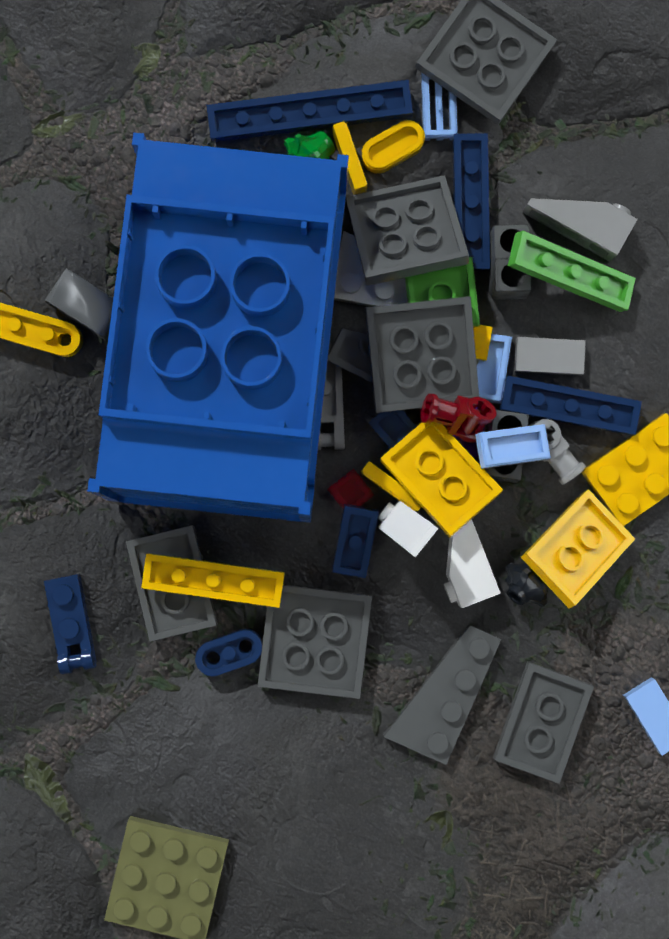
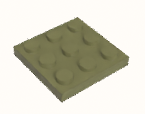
[104,816,229,939]

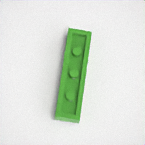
[508,230,636,312]

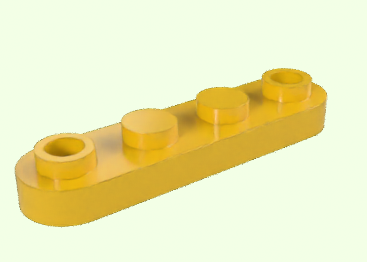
[0,303,83,357]

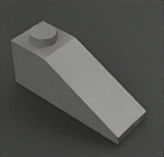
[522,198,638,262]

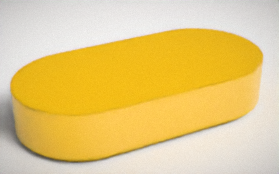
[362,120,425,173]

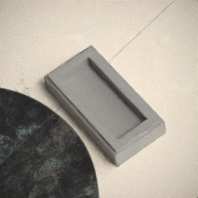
[514,337,586,376]

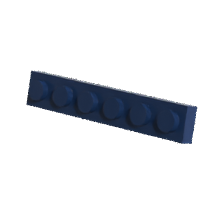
[206,80,413,142]

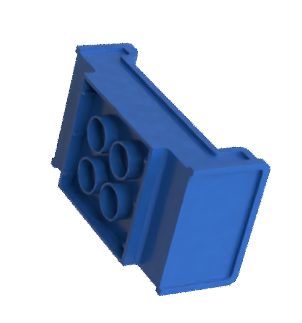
[87,132,349,523]

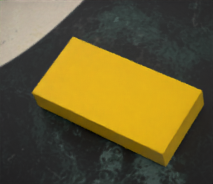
[333,121,367,195]
[361,461,421,512]

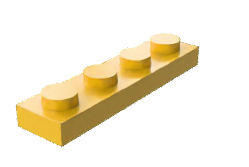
[141,553,285,608]

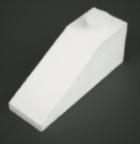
[378,501,438,557]
[444,519,501,608]

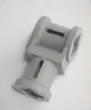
[528,419,586,485]

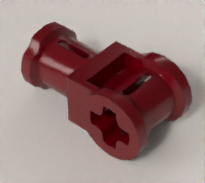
[421,393,497,443]

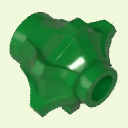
[284,131,335,159]

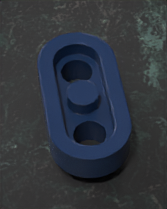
[195,629,263,676]

